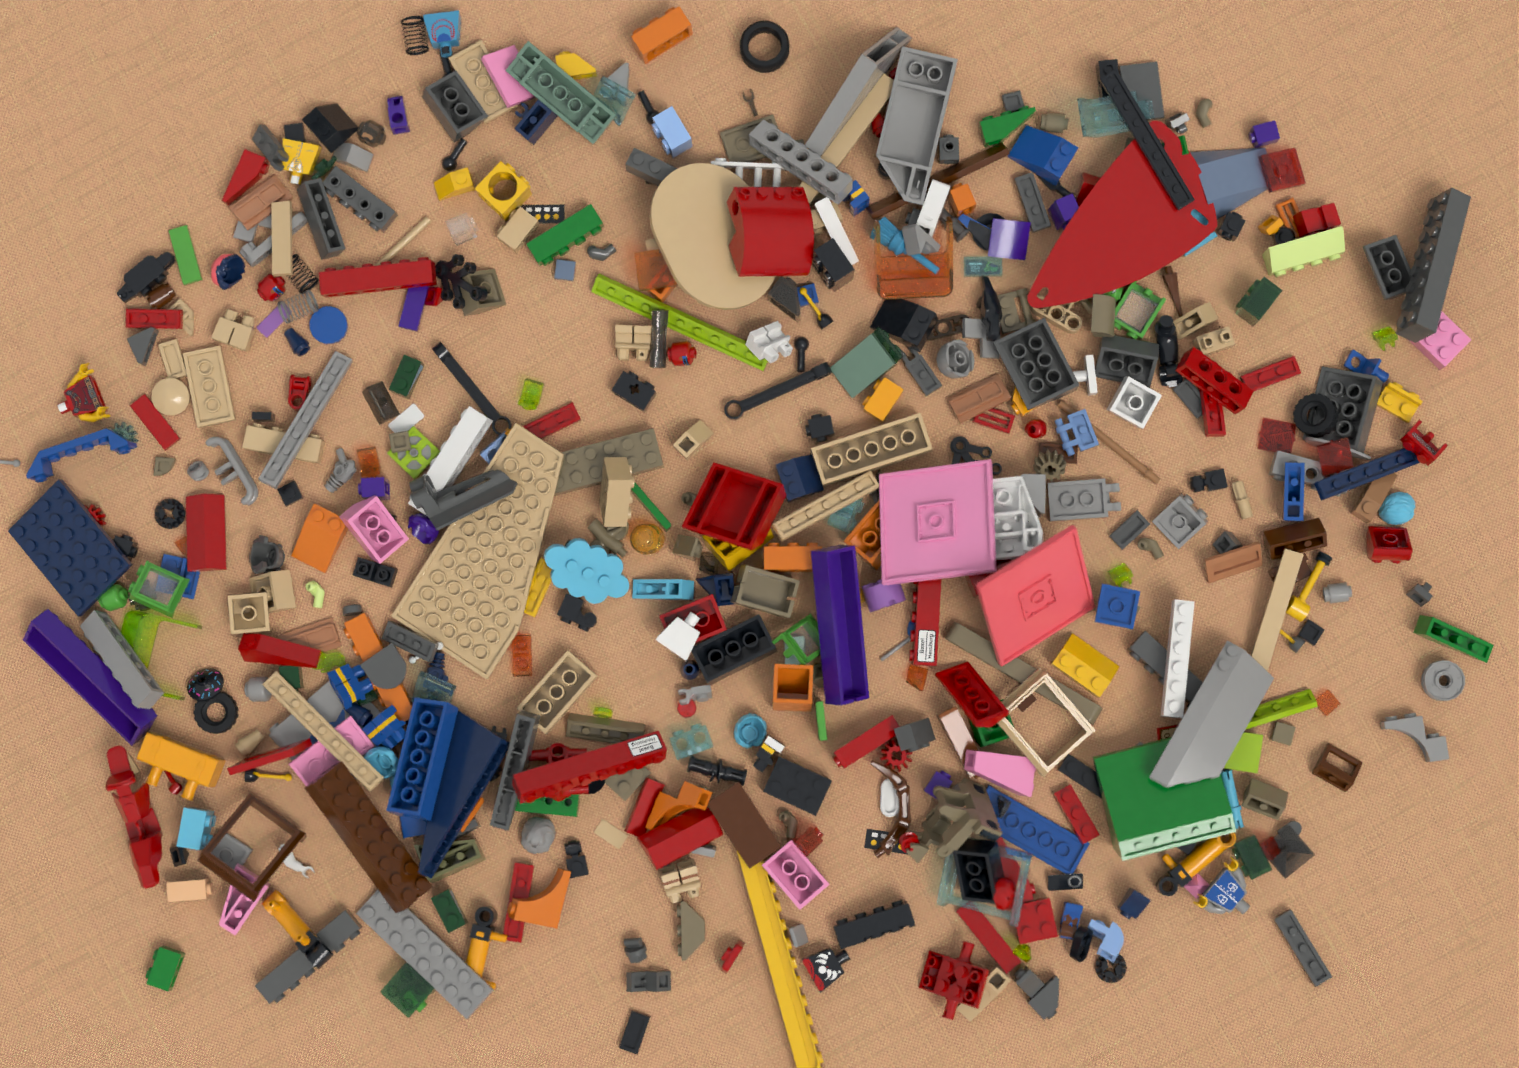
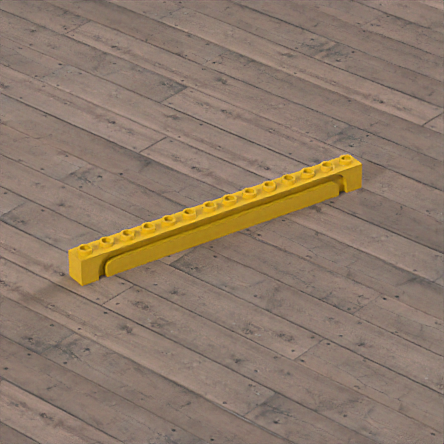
[737,851,824,1068]

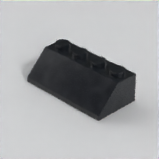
[691,614,778,685]

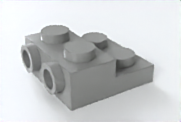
[1152,493,1208,549]

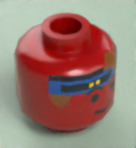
[257,273,286,302]
[668,341,697,366]

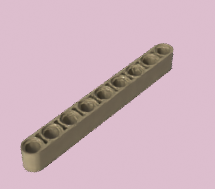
[945,622,1103,725]

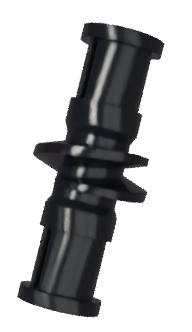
[687,755,747,786]

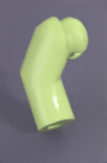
[305,581,325,608]

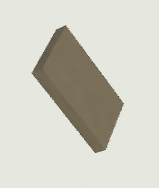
[720,115,778,169]

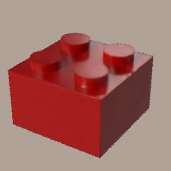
[1011,897,1058,944]

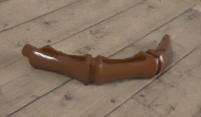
[870,760,911,858]

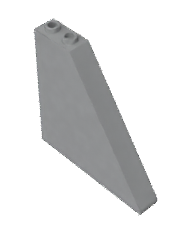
[805,27,912,156]

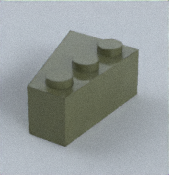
[414,839,486,883]

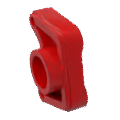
[720,940,745,974]

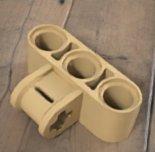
[1030,295,1082,334]

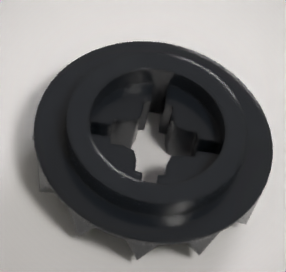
[154,499,185,529]
[1095,954,1127,983]

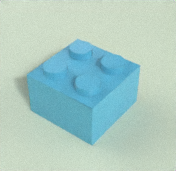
[177,807,216,850]

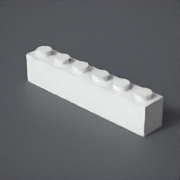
[408,406,493,516]
[1161,599,1195,718]

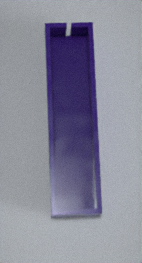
[811,545,869,706]
[23,609,158,746]

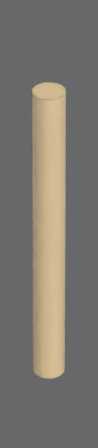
[374,216,431,266]

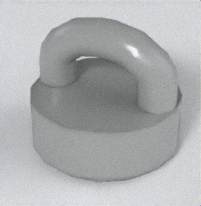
[187,461,209,481]

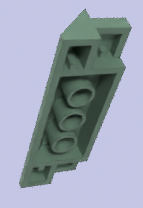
[505,41,616,144]

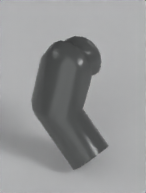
[587,244,617,261]

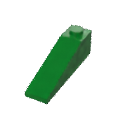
[1413,615,1494,663]

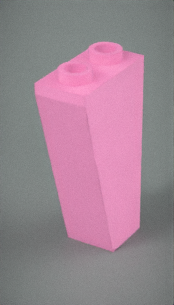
[964,750,1036,797]

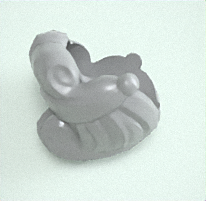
[521,817,556,854]

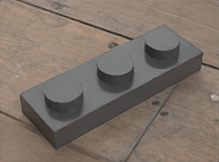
[1014,172,1051,233]
[382,621,439,662]

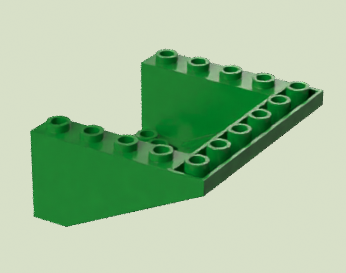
[1093,737,1236,861]

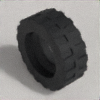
[1293,393,1339,438]
[193,692,239,734]

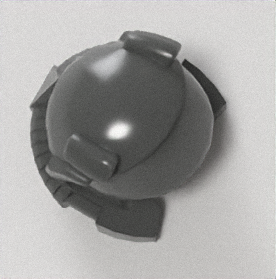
[249,535,285,574]

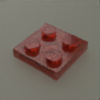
[1259,148,1306,193]

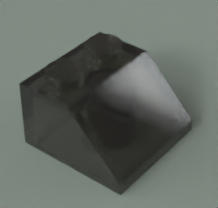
[768,276,801,323]

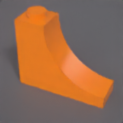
[508,868,571,929]

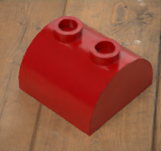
[1366,526,1413,564]

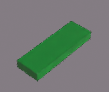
[631,483,671,532]

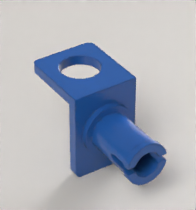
[1344,350,1389,383]

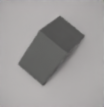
[127,327,159,367]

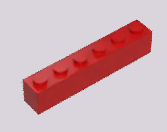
[319,257,437,298]

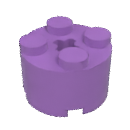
[862,579,906,612]

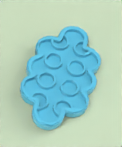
[544,538,629,604]

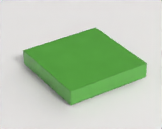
[815,701,827,741]

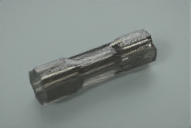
[649,309,669,368]

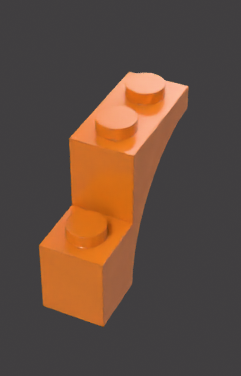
[645,781,713,830]

